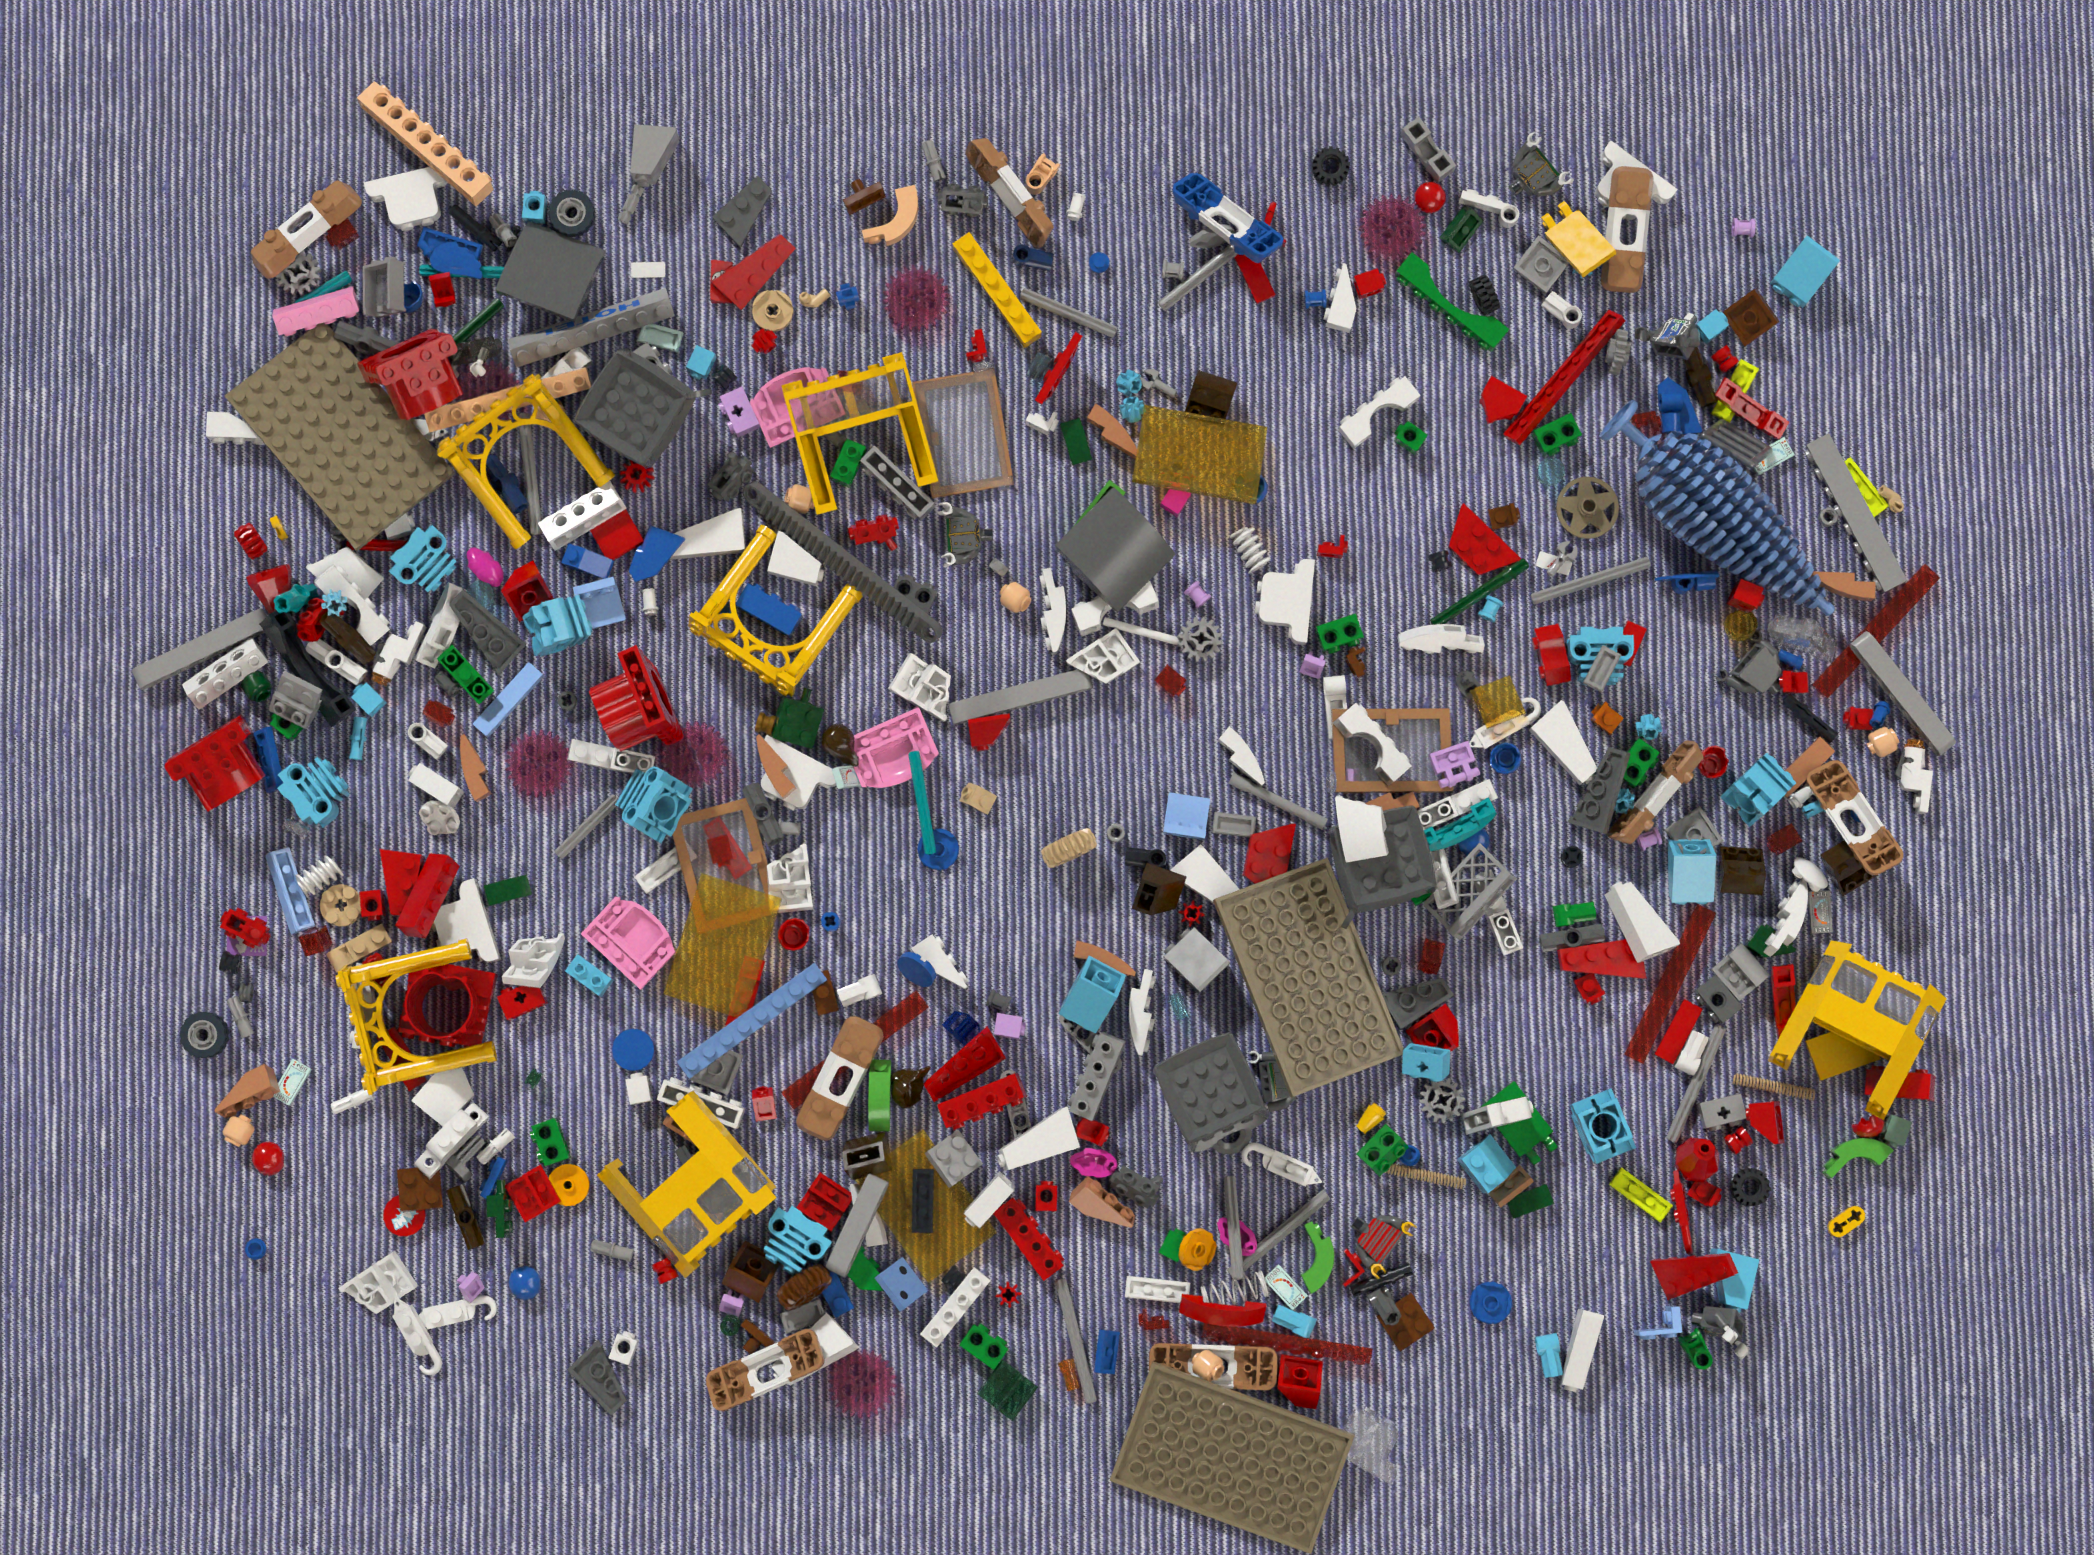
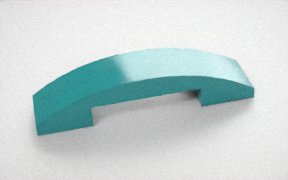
[1424,798,1497,851]

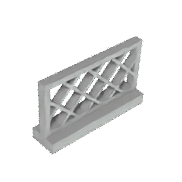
[1422,843,1518,940]

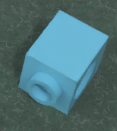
[522,191,547,224]
[1696,309,1729,344]
[686,345,717,380]
[351,683,387,717]

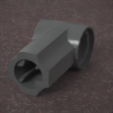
[1367,1286,1401,1326]

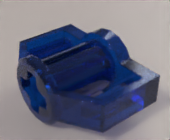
[942,1011,981,1046]

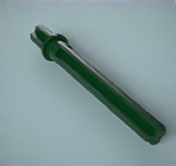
[452,298,504,349]
[1431,558,1529,625]

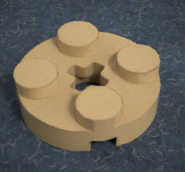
[752,290,794,333]
[320,884,361,927]

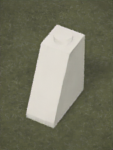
[767,531,825,586]
[408,763,464,809]
[964,1171,1015,1228]

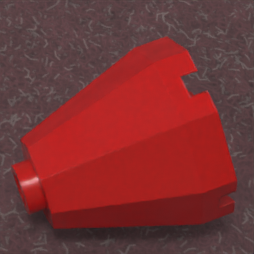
[246,563,292,613]
[1675,1137,1720,1182]

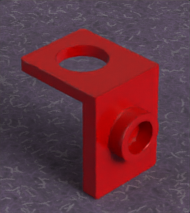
[1342,1248,1365,1287]

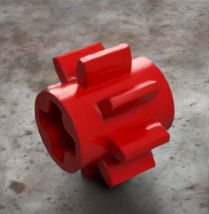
[751,328,777,354]
[1178,900,1205,927]
[995,1281,1022,1308]

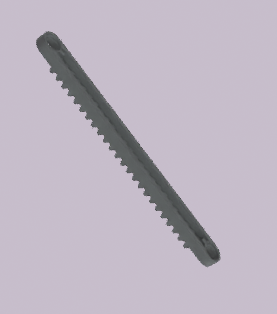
[742,481,943,643]

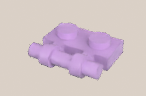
[1428,741,1480,788]

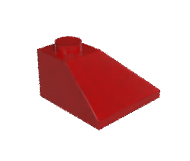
[501,560,554,622]
[968,714,1010,752]
[1406,1003,1459,1052]
[1746,1101,1785,1144]
[1278,1354,1323,1409]

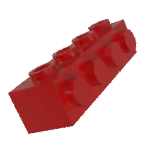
[395,853,460,938]
[937,1073,1027,1131]
[993,1198,1065,1281]

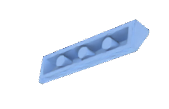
[473,662,544,738]
[266,847,315,934]

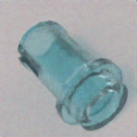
[1168,992,1189,1020]

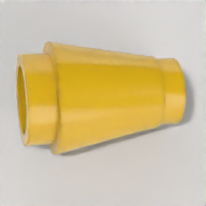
[1356,1102,1387,1134]

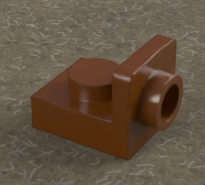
[1487,503,1521,531]
[1344,646,1366,680]

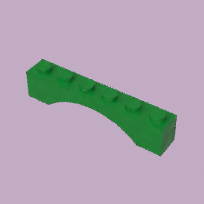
[1395,252,1509,352]

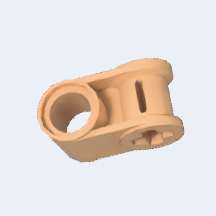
[1026,153,1060,195]

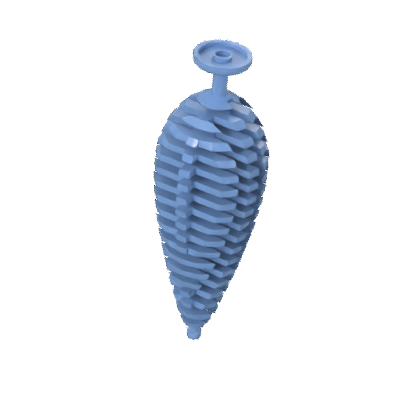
[1599,399,1835,616]

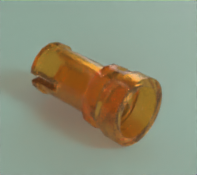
[1058,1358,1080,1391]

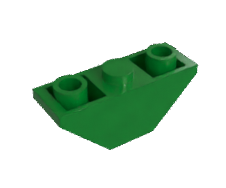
[437,645,495,705]
[847,1245,884,1291]

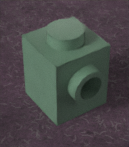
[1880,1115,1912,1149]

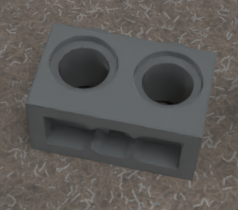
[894,574,938,615]

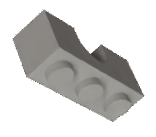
[1400,117,1456,183]

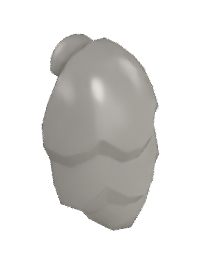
[1189,224,1235,249]

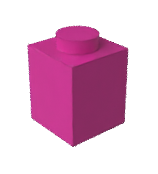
[1160,483,1191,517]

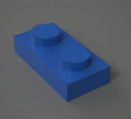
[479,1157,508,1199]
[822,1272,855,1318]
[1094,1329,1120,1374]

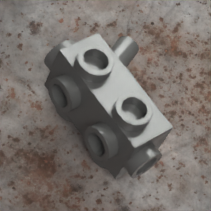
[938,183,988,217]
[707,452,754,502]
[1110,1165,1163,1209]

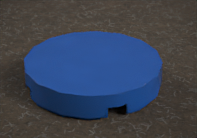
[917,828,959,871]
[897,952,936,987]
[612,1029,655,1071]
[1469,1282,1512,1324]

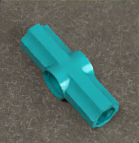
[273,584,319,613]

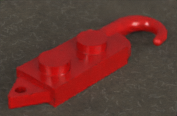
[1670,1170,1693,1256]

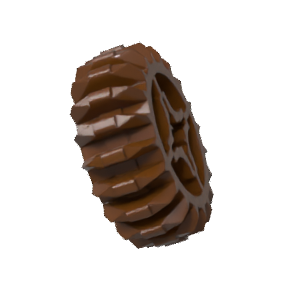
[776,1264,832,1310]

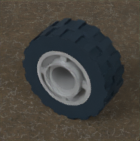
[548,189,595,237]
[179,1012,230,1058]

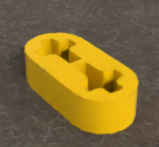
[1827,1206,1865,1237]

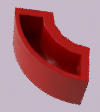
[1531,624,1571,686]

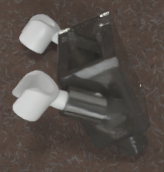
[451,336,502,378]

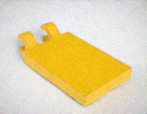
[1541,201,1616,277]
[1805,1032,1880,1081]

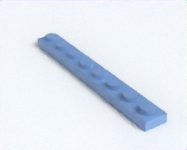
[677,963,827,1079]

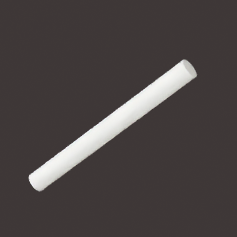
[1103,617,1183,647]

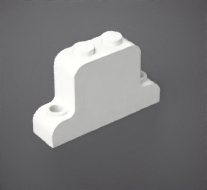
[1595,141,1678,220]
[364,167,448,231]
[1255,559,1315,645]
[761,735,836,811]
[431,878,501,963]
[1461,1097,1533,1135]
[414,1102,489,1179]

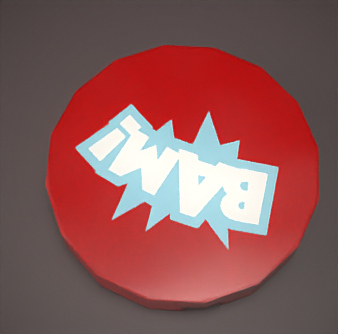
[383,1195,426,1236]

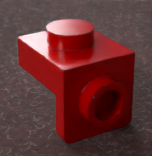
[429,272,456,307]
[1779,671,1809,694]
[1075,1116,1109,1147]

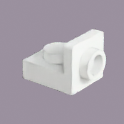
[1025,412,1059,436]

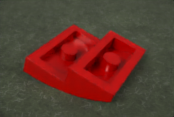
[590,509,644,561]
[505,1164,562,1223]
[796,1172,852,1233]

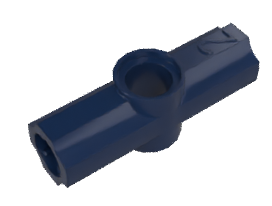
[486,453,529,514]

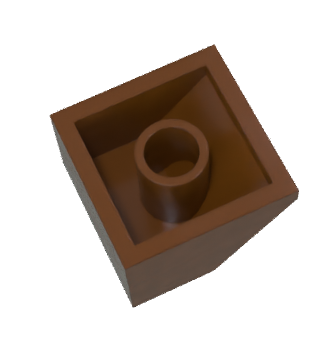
[722,1241,781,1303]

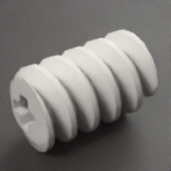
[1230,527,1271,573]
[295,855,344,899]

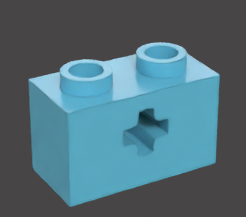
[565,954,614,997]
[1402,1043,1450,1082]

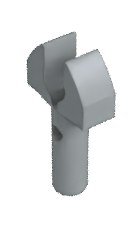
[1140,369,1177,398]
[1547,541,1577,577]

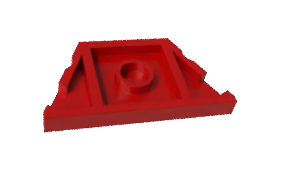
[1035,332,1083,405]
[1448,503,1521,576]
[1242,823,1296,884]

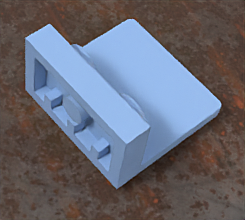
[573,577,626,629]
[1163,793,1210,840]
[1634,1306,1682,1340]

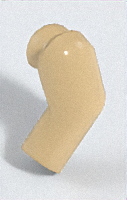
[799,288,831,308]
[1878,485,1904,513]

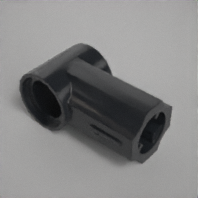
[1125,847,1167,869]

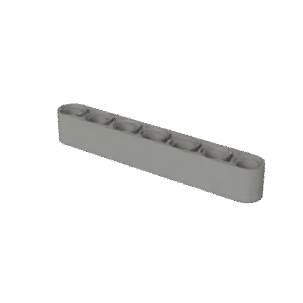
[131,608,266,690]
[1849,631,1956,757]
[948,669,1093,725]

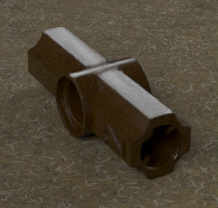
[1682,347,1718,408]
[319,612,376,665]
[446,1184,486,1250]

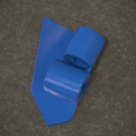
[1657,377,1702,435]
[629,525,685,582]
[1655,570,1720,595]

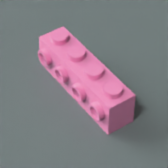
[272,286,360,336]

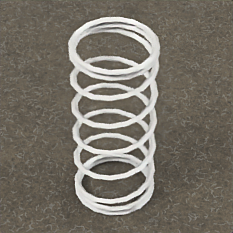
[1200,1271,1269,1306]

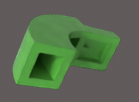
[868,1059,891,1131]
[1822,1138,1894,1178]
[1300,1221,1334,1294]

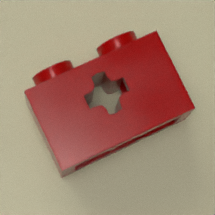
[1726,579,1765,613]
[497,986,548,1021]

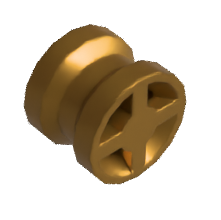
[755,712,777,736]

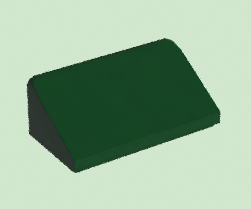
[1439,206,1484,253]

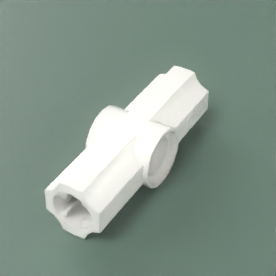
[306,639,368,686]

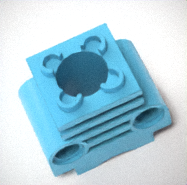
[389,525,456,592]
[522,595,592,657]
[1567,627,1634,685]
[1720,753,1796,827]
[277,757,350,828]
[615,766,693,843]
[1570,1088,1636,1164]
[764,1206,832,1276]

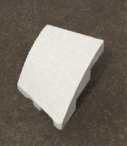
[306,547,384,610]
[1066,628,1140,684]
[888,653,951,721]
[1335,795,1389,862]
[767,844,813,914]
[502,933,565,988]
[411,1067,474,1126]
[338,1251,418,1314]

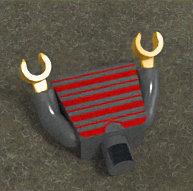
[1350,1215,1417,1279]

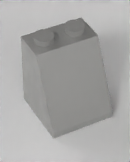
[630,124,680,187]
[1163,928,1231,994]

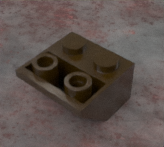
[1183,370,1238,429]
[1820,834,1878,896]
[1718,846,1766,895]
[1131,863,1187,916]
[842,1131,892,1180]

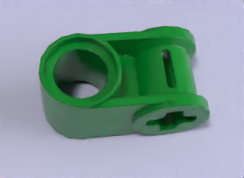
[1678,1328,1713,1370]

